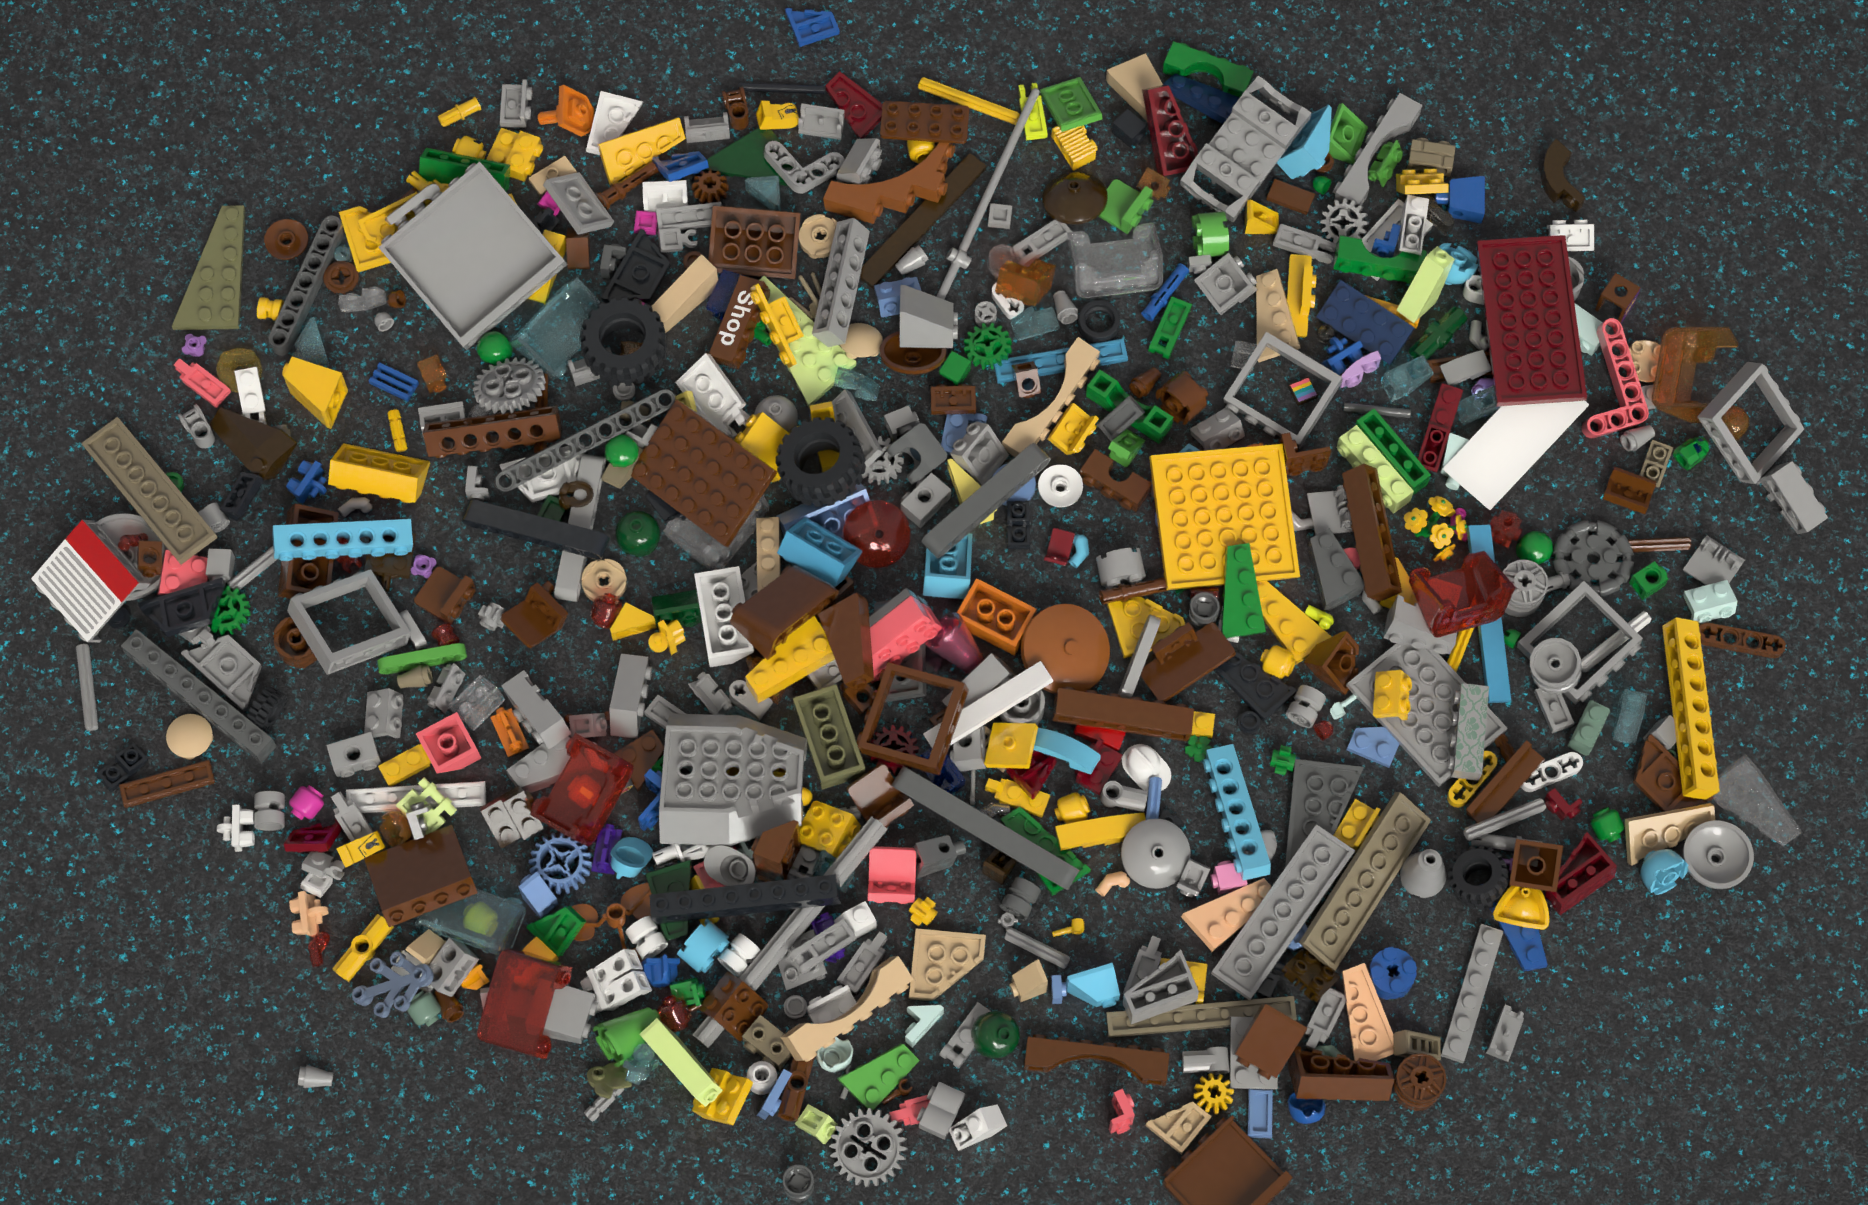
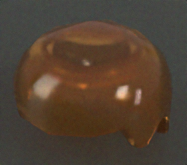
[1721,405,1749,440]
[379,810,412,847]

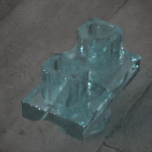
[623,1043,659,1084]

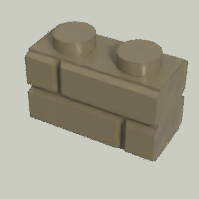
[1407,138,1456,177]

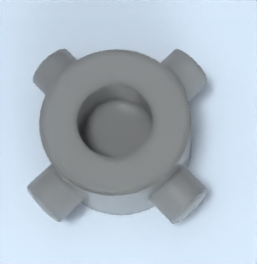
[998,911,1018,931]

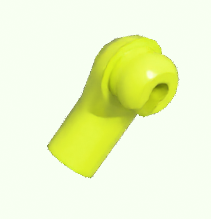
[1305,605,1334,630]

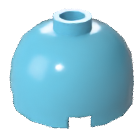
[1439,243,1479,285]
[1640,849,1688,895]

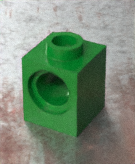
[1629,561,1668,601]

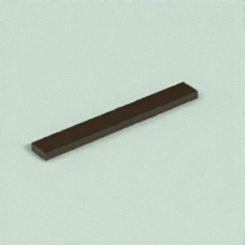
[860,153,987,289]

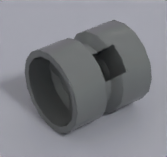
[1188,592,1220,630]
[1000,877,1041,921]
[783,1165,814,1202]

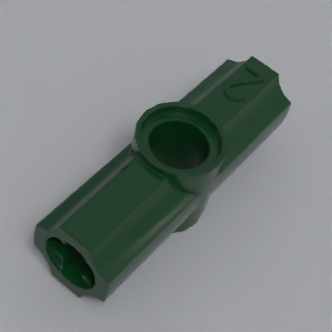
[1409,306,1468,364]

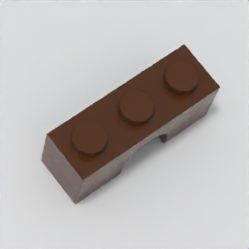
[1080,449,1152,512]

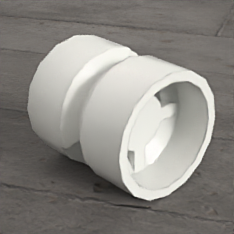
[625,916,668,960]
[717,933,761,978]

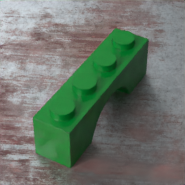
[1163,41,1254,97]
[1333,235,1426,284]
[1086,370,1174,444]

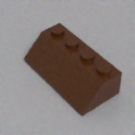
[278,504,339,599]
[751,820,801,882]

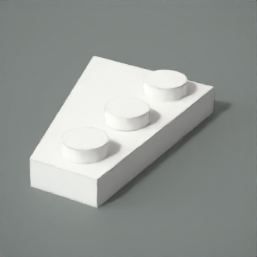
[586,91,643,155]

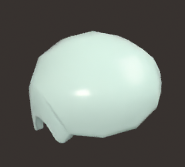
[816,1037,853,1073]

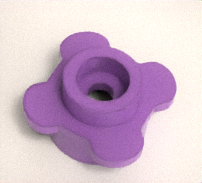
[182,334,207,357]
[411,554,436,579]

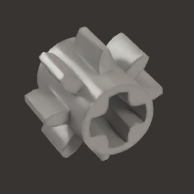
[478,603,505,631]

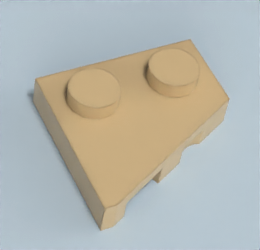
[1146,1102,1212,1155]

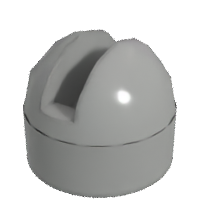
[374,312,394,331]

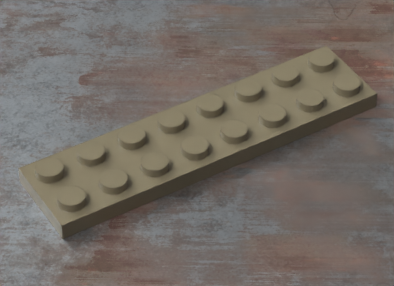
[81,417,218,565]
[1299,792,1431,971]

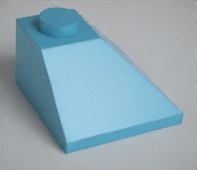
[1066,963,1120,1008]

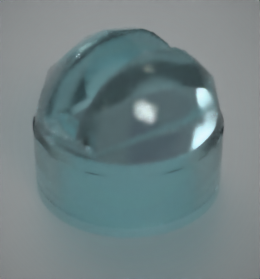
[334,245,352,262]

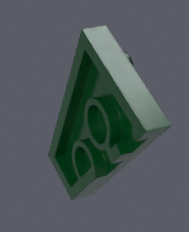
[646,860,691,941]

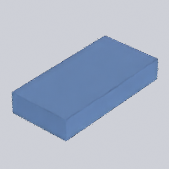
[1247,1089,1273,1139]

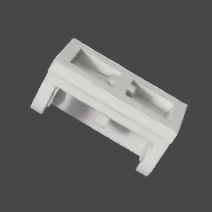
[643,180,688,212]

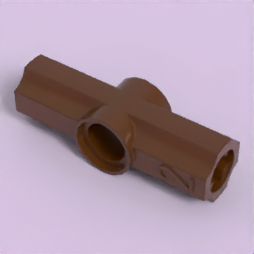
[777,1057,815,1122]

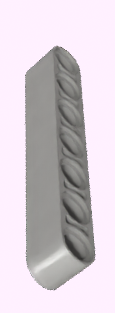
[554,454,606,602]

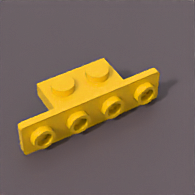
[1287,254,1316,337]
[750,284,804,368]

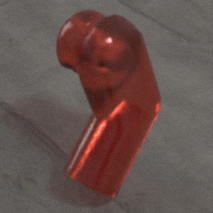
[308,932,330,967]

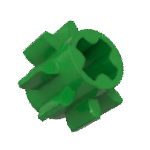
[1270,745,1296,775]

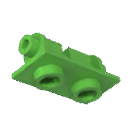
[1368,140,1403,187]

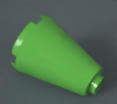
[593,1007,662,1067]

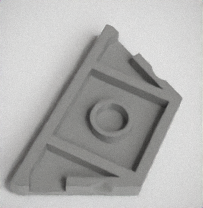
[181,635,262,712]

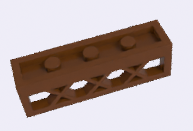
[1466,740,1545,823]

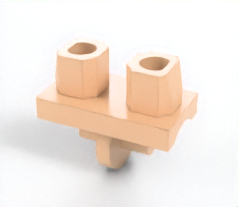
[289,891,329,937]

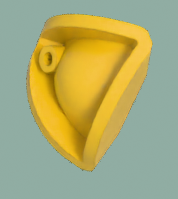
[1493,886,1549,930]

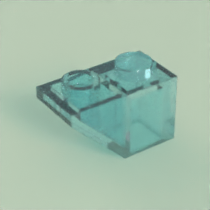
[1381,355,1434,402]

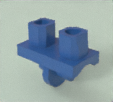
[1321,337,1363,375]
[286,460,327,504]

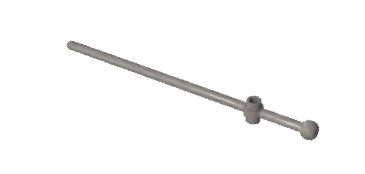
[936,88,1040,300]

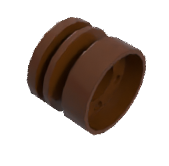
[1392,1053,1447,1111]

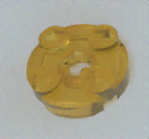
[216,348,262,392]

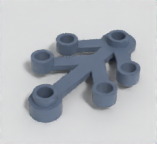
[352,951,434,1018]

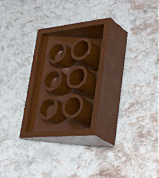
[708,205,801,279]

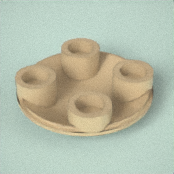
[840,323,883,359]
[1629,340,1669,382]
[166,714,214,760]

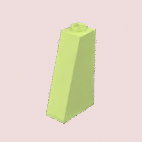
[1396,246,1455,323]
[640,1018,723,1107]

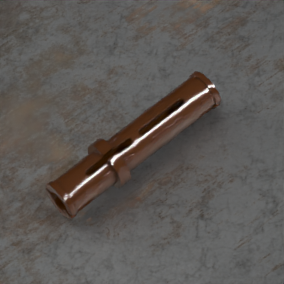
[1099,577,1167,605]

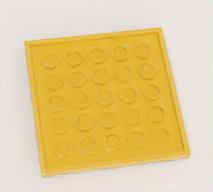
[1149,444,1300,590]

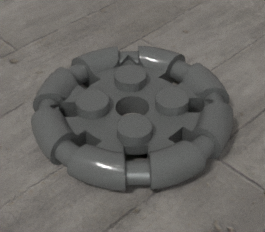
[1553,520,1634,597]

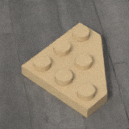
[909,929,986,1001]

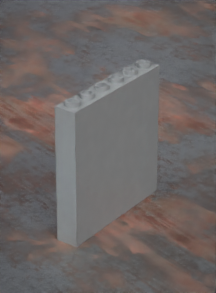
[378,162,568,350]

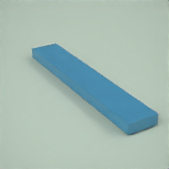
[994,338,1128,384]

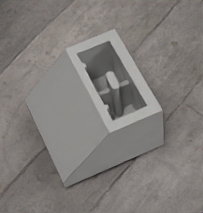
[837,138,882,184]

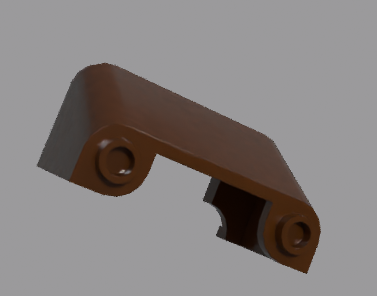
[730,565,839,660]

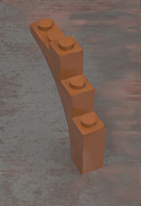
[823,142,955,224]

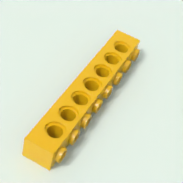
[1662,617,1720,800]

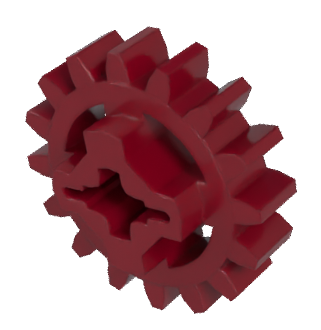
[871,725,919,776]

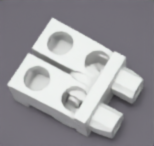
[580,949,652,1013]

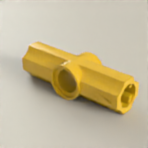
[332,914,394,982]

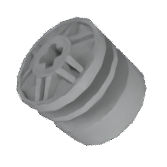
[1498,560,1548,617]

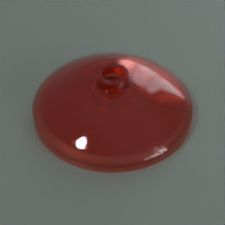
[843,500,910,568]

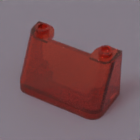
[1409,551,1516,638]
[530,733,634,846]
[477,949,573,1059]

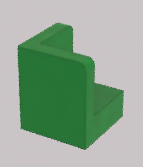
[939,351,971,386]

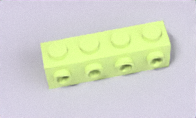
[1336,425,1414,514]

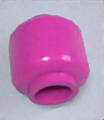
[289,785,324,820]

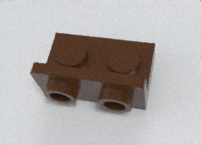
[931,384,976,415]

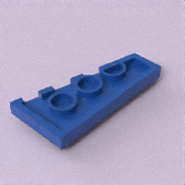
[1480,879,1548,972]

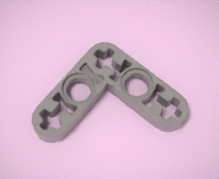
[764,141,845,194]

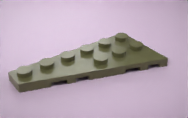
[172,205,245,330]

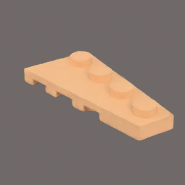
[1342,963,1394,1061]

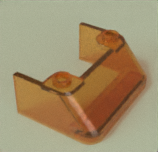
[1652,327,1739,423]

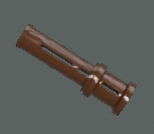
[596,161,659,210]

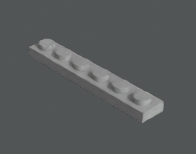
[1441,924,1503,1063]

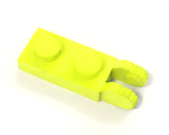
[1018,83,1048,141]

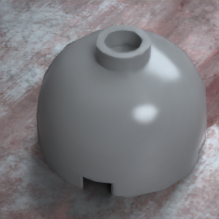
[754,395,798,433]

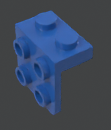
[638,769,662,831]

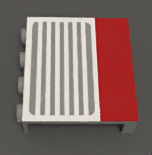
[31,520,150,643]

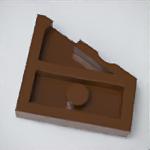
[614,730,664,792]

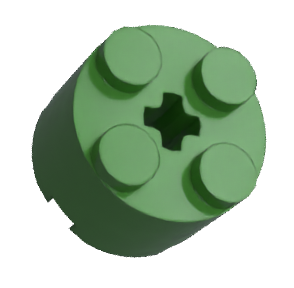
[1192,211,1229,257]

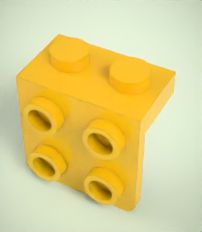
[799,801,861,863]

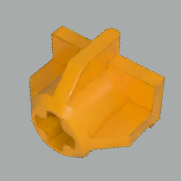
[461,963,490,990]

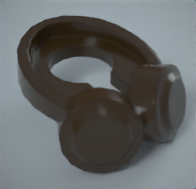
[558,481,594,510]

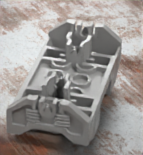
[1180,76,1311,222]

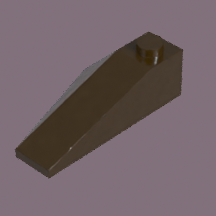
[209,407,298,480]

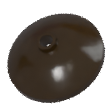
[1042,172,1108,224]

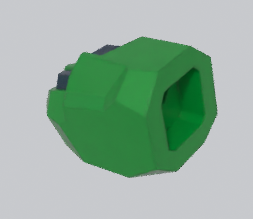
[1673,437,1709,471]

